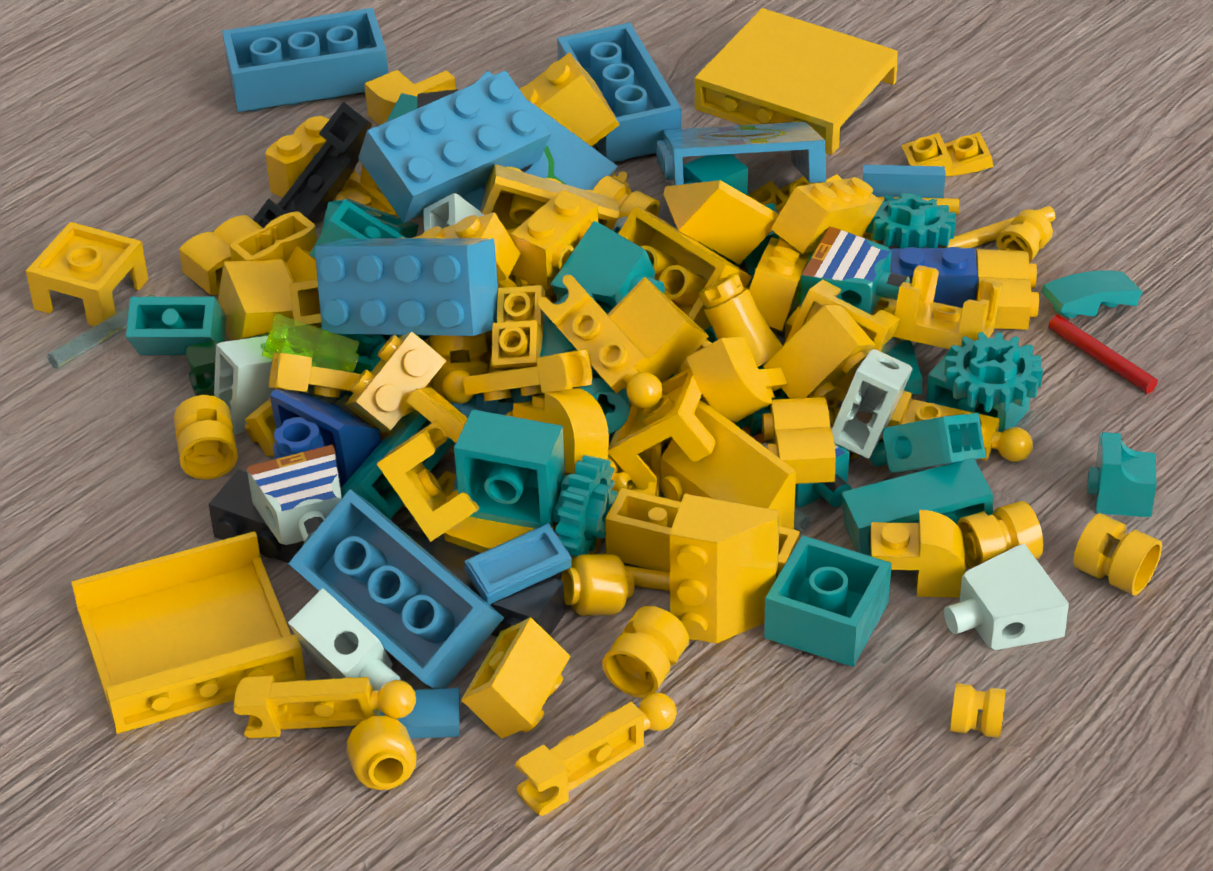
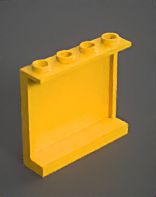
[695,8,898,155]
[71,531,306,734]

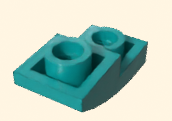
[1041,270,1143,318]

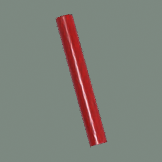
[1048,315,1158,394]

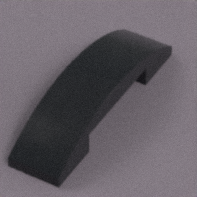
[252,102,372,228]

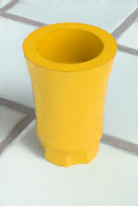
[698,273,783,367]

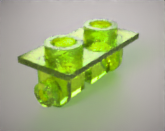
[261,313,359,372]

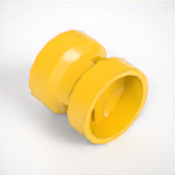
[996,209,1053,263]
[950,683,1006,738]

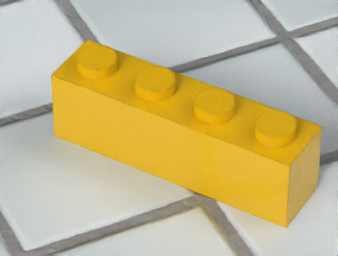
[605,488,800,575]

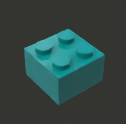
[454,409,565,529]
[764,535,892,667]

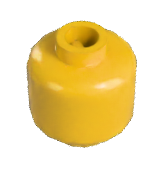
[561,554,634,616]
[347,715,417,791]

